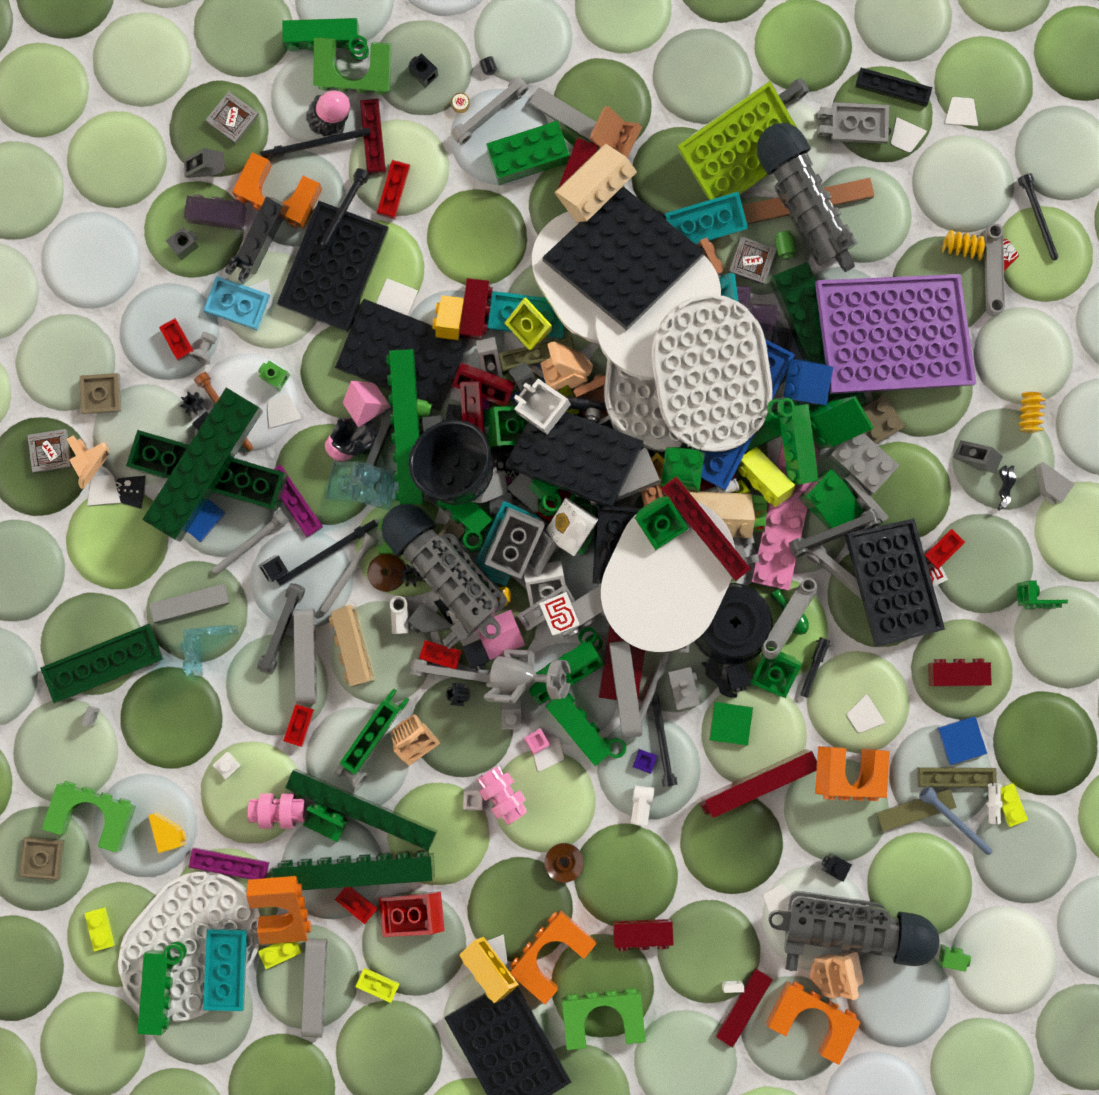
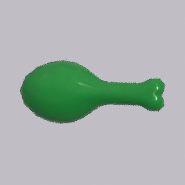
[770,589,809,635]

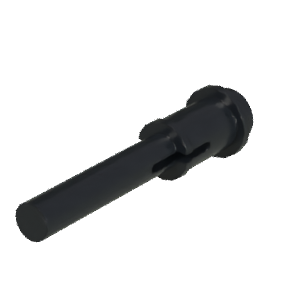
[565,395,607,411]
[800,637,831,698]

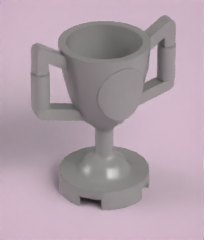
[484,649,571,704]

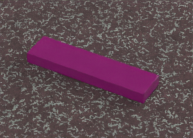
[274,464,323,538]
[189,847,270,880]

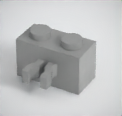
[667,667,702,710]

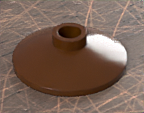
[367,554,405,592]
[545,843,584,883]

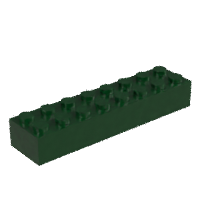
[770,262,867,406]
[142,387,263,542]
[126,430,288,512]
[272,850,435,890]

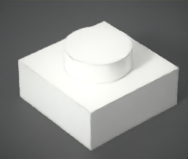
[213,752,241,780]

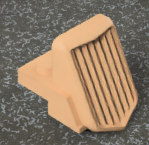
[540,342,594,391]
[67,435,110,489]
[390,715,440,766]
[809,951,864,1000]

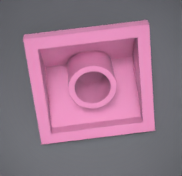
[343,381,391,427]
[478,610,525,660]

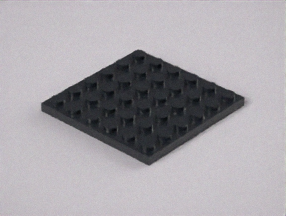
[542,186,705,331]

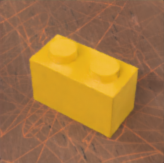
[432,295,464,340]

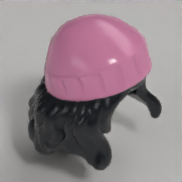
[306,90,350,136]
[325,417,377,462]

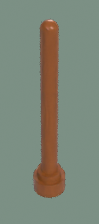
[194,372,253,451]

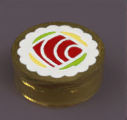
[451,93,470,113]

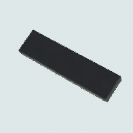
[855,67,933,107]

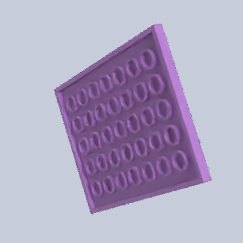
[815,274,976,394]

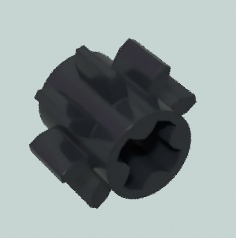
[180,391,205,415]
[400,564,423,587]
[446,683,470,706]

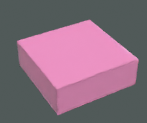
[524,728,550,755]

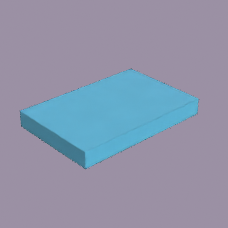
[203,276,270,331]

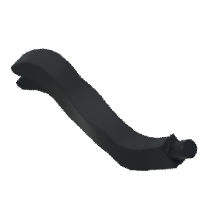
[997,465,1016,511]
[701,659,737,698]

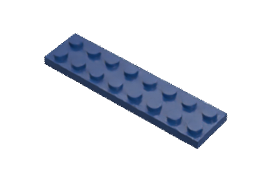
[701,339,795,491]

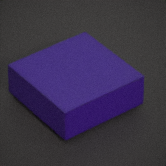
[632,749,657,774]

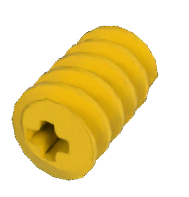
[942,230,985,261]
[1018,392,1046,433]

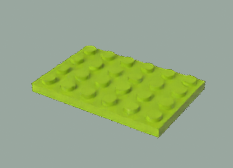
[676,81,797,200]

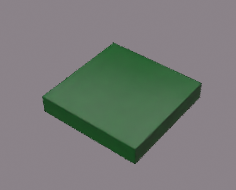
[709,702,753,746]

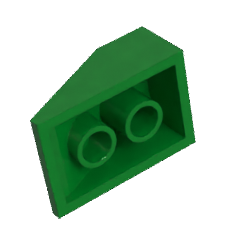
[809,396,874,449]
[483,407,528,448]
[798,469,863,529]

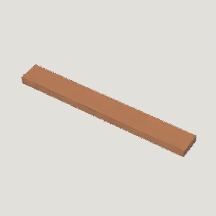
[742,178,875,225]

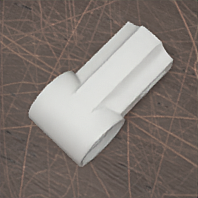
[390,596,409,634]
[631,785,654,826]

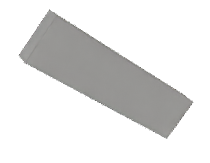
[529,87,596,143]
[149,584,230,623]

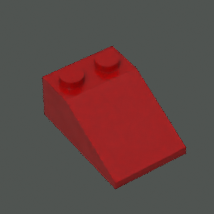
[379,891,445,937]

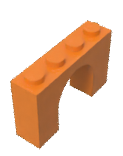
[232,152,322,229]
[815,746,890,801]
[246,876,311,945]
[509,910,597,1005]
[766,981,860,1065]

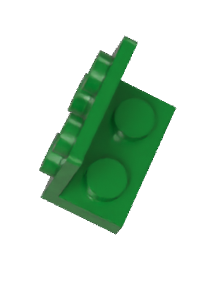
[1017,580,1068,609]
[303,803,348,842]

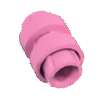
[478,766,527,825]
[248,793,307,829]

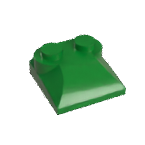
[661,447,705,492]
[634,496,688,551]
[750,648,802,699]

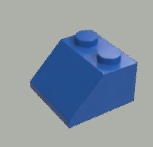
[783,359,834,405]

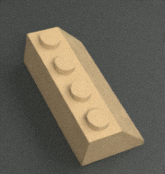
[554,144,637,223]
[689,491,755,538]
[329,605,375,687]

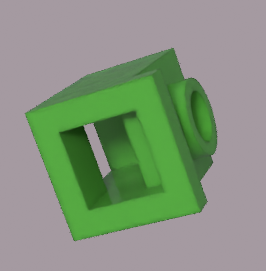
[258,361,290,391]
[938,944,971,972]

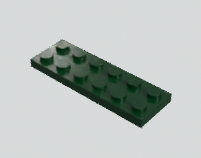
[40,624,164,704]

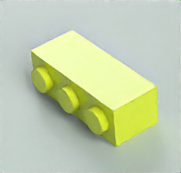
[737,446,795,507]

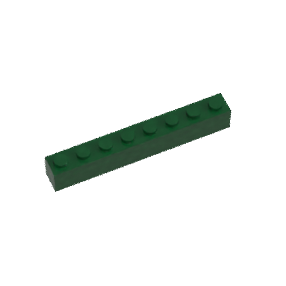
[285,769,438,851]

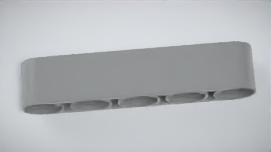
[294,609,317,704]
[609,641,642,738]
[301,939,328,1038]

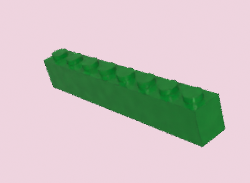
[386,349,424,505]

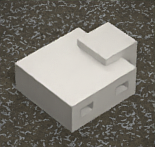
[514,379,571,434]

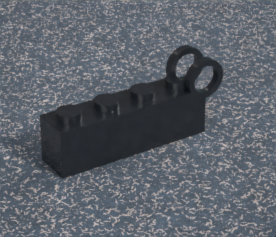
[225,196,289,282]

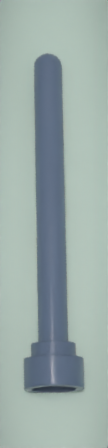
[919,786,992,855]

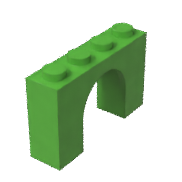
[313,37,392,95]
[42,781,136,853]
[562,988,646,1050]

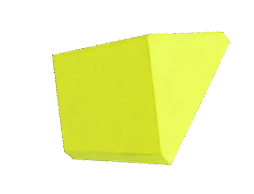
[505,298,552,350]

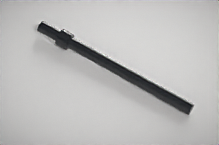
[260,127,371,158]
[276,519,378,586]

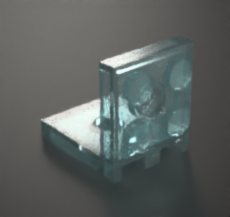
[326,462,395,510]
[181,625,238,676]

